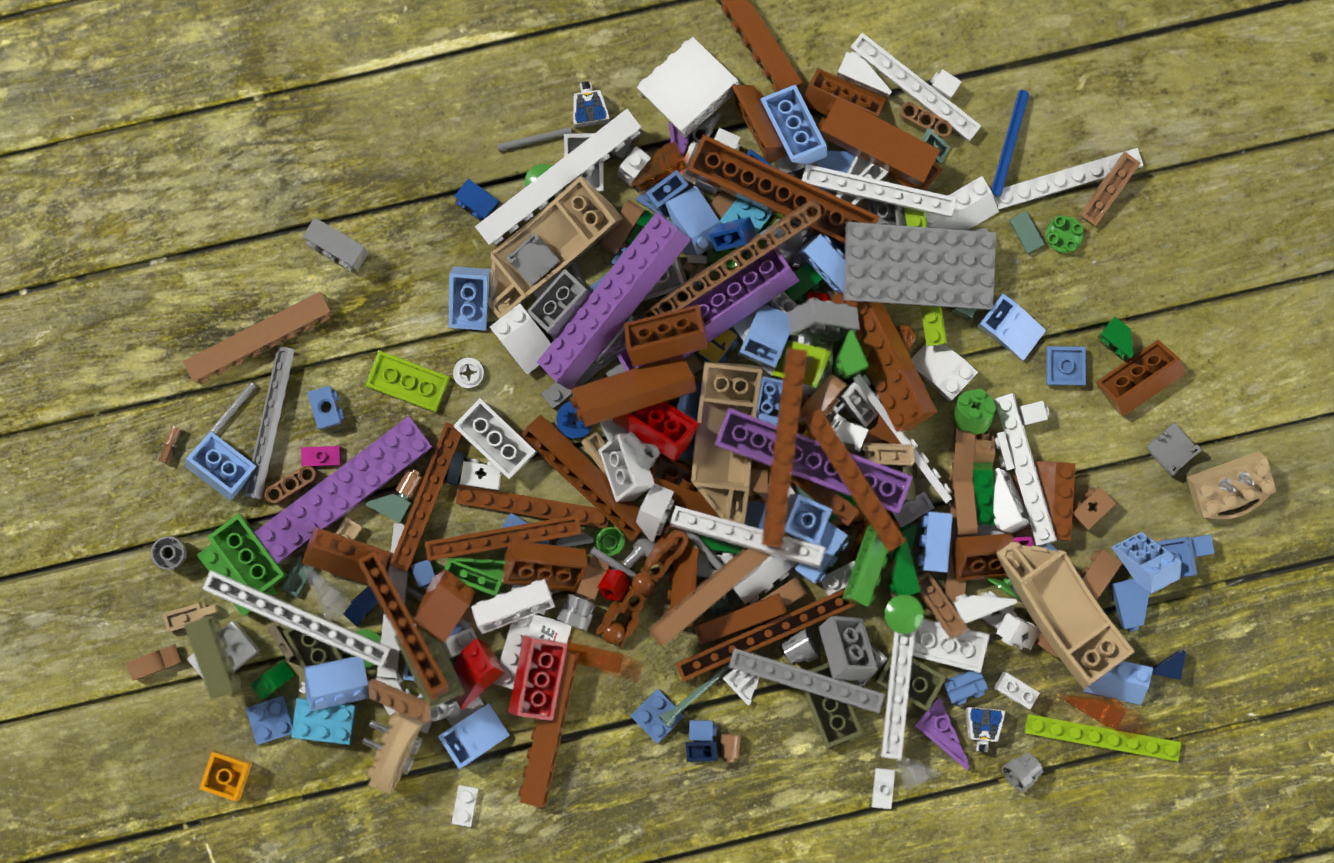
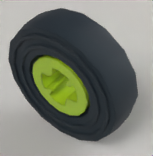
[447,451,465,486]

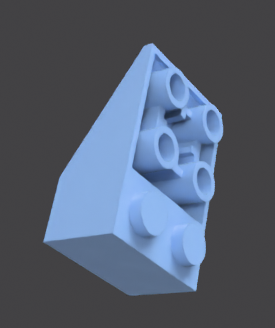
[977,294,1046,361]
[738,304,790,370]
[756,376,782,425]
[1112,532,1182,594]
[438,703,510,769]

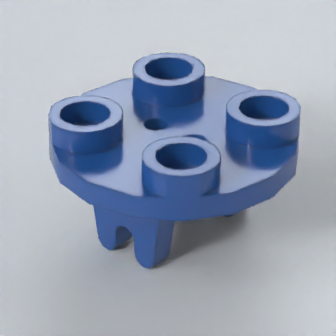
[556,401,593,439]

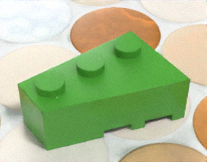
[444,558,505,598]

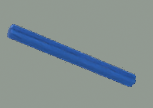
[991,90,1029,197]

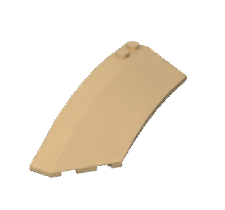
[488,176,623,319]
[691,362,763,525]
[996,542,1135,689]

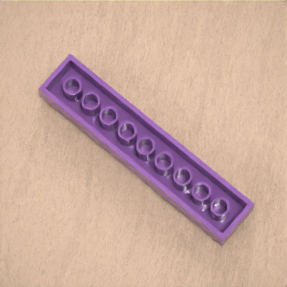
[537,212,691,390]
[615,247,799,371]
[714,408,913,514]
[254,416,434,564]

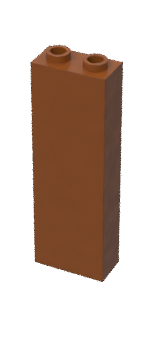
[817,97,940,187]
[570,355,696,427]

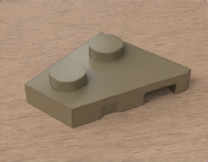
[267,624,295,661]

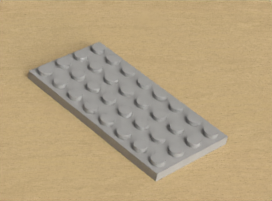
[843,222,996,310]

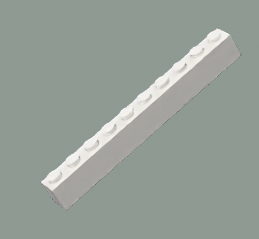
[475,109,642,246]
[202,571,393,667]

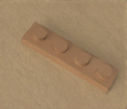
[1079,152,1141,226]
[917,571,968,640]
[368,678,431,723]

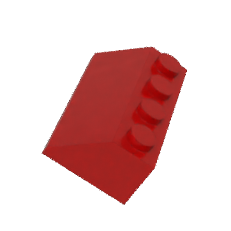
[612,401,699,461]
[508,635,567,721]

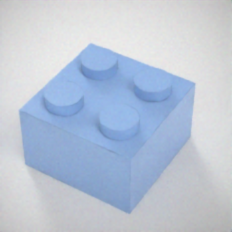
[784,494,832,545]

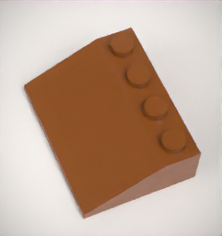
[1011,461,1076,541]

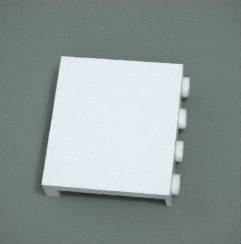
[637,37,739,139]

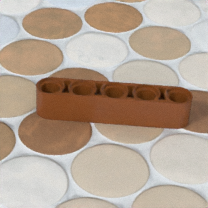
[693,593,787,645]

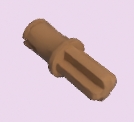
[158,425,183,464]

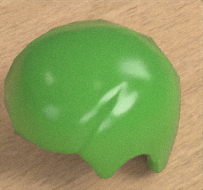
[596,527,625,556]

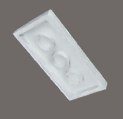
[912,618,990,673]

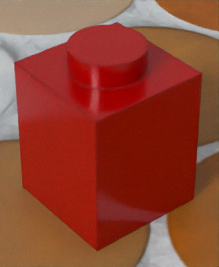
[597,569,631,601]

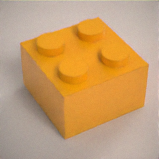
[199,750,253,801]

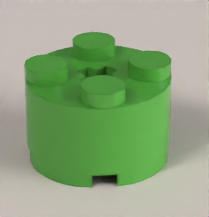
[954,388,996,435]

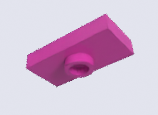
[301,446,341,467]

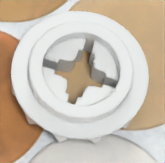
[453,358,484,388]

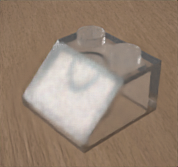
[893,757,942,790]

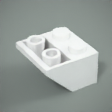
[636,484,675,542]

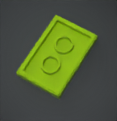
[772,340,831,388]

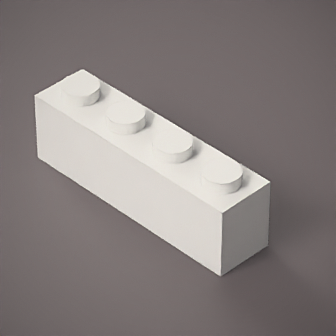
[471,579,555,634]

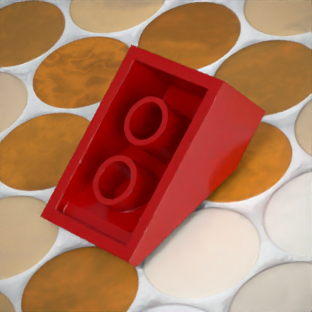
[453,638,505,710]

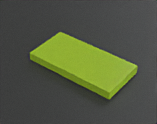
[365,350,451,413]

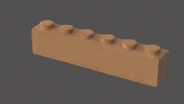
[1035,549,1122,658]

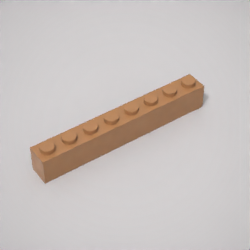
[183,292,333,384]

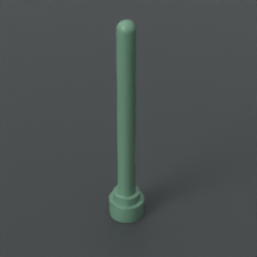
[659,661,731,728]

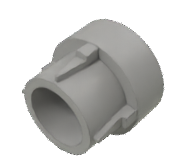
[151,536,187,569]
[557,594,595,631]
[782,627,821,666]
[1002,752,1043,793]

